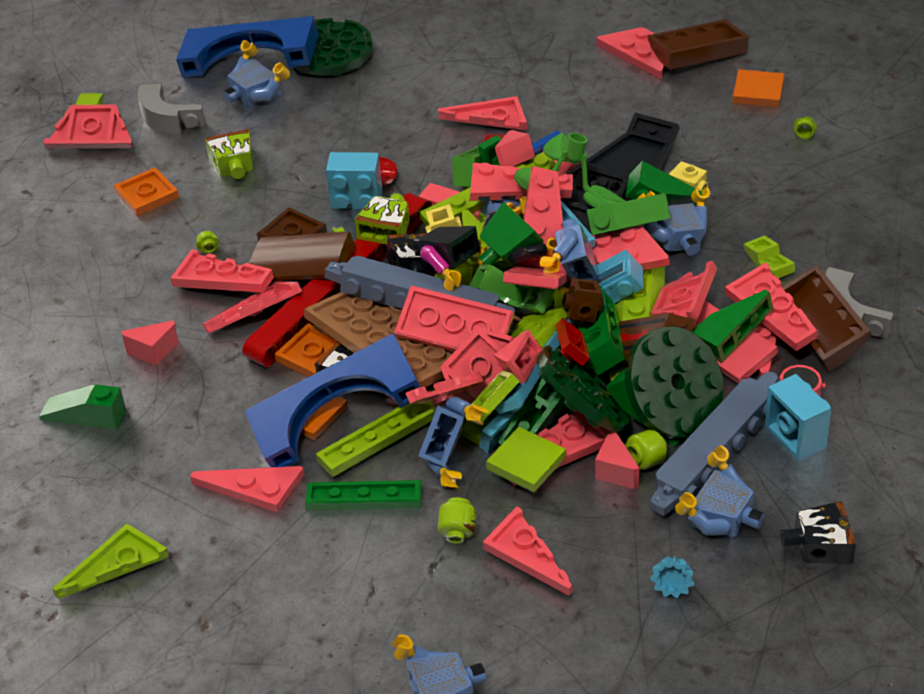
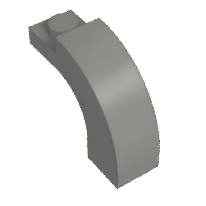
[137,84,206,134]
[825,267,894,340]

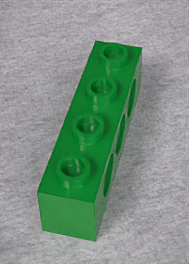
[576,285,625,375]

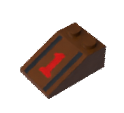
[616,313,696,378]

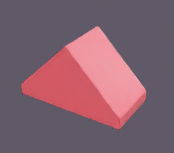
[495,130,535,166]
[122,320,179,365]
[494,329,542,384]
[595,431,639,489]

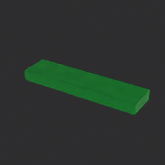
[305,480,422,511]

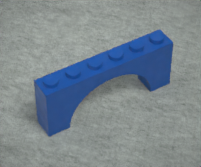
[176,16,319,78]
[245,334,421,467]

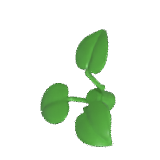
[513,132,625,208]

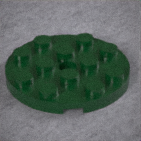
[293,18,373,77]
[625,326,724,439]
[536,345,630,432]

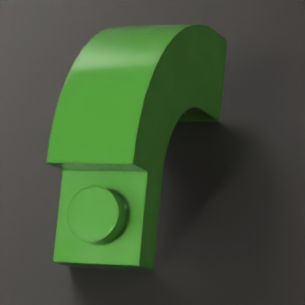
[469,264,555,315]

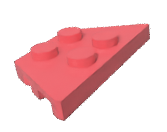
[596,27,665,79]
[43,105,134,149]
[592,225,670,278]
[650,260,717,320]
[440,327,515,403]

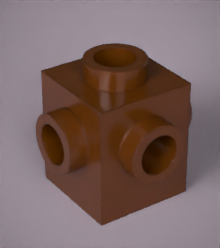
[562,278,603,323]

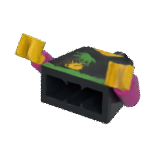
[413,226,488,291]

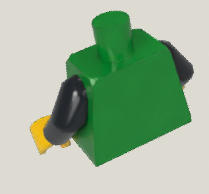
[479,202,557,266]

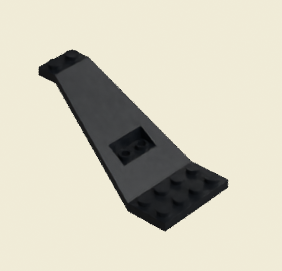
[561,112,680,234]

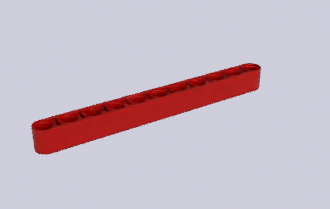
[242,193,432,367]

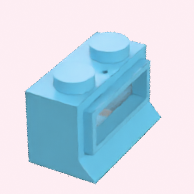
[595,250,643,303]

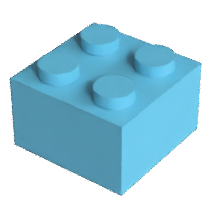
[326,152,382,209]
[765,374,831,461]

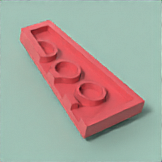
[469,163,573,201]
[516,166,565,271]
[170,249,274,293]
[725,262,817,351]

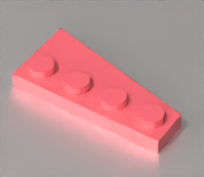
[509,411,609,487]

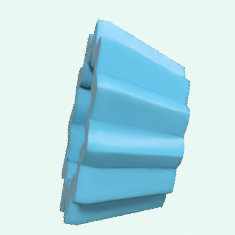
[650,556,694,598]

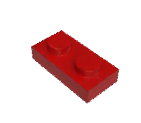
[556,318,590,366]

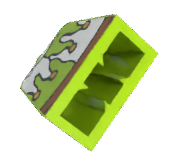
[205,129,253,179]
[354,193,409,244]

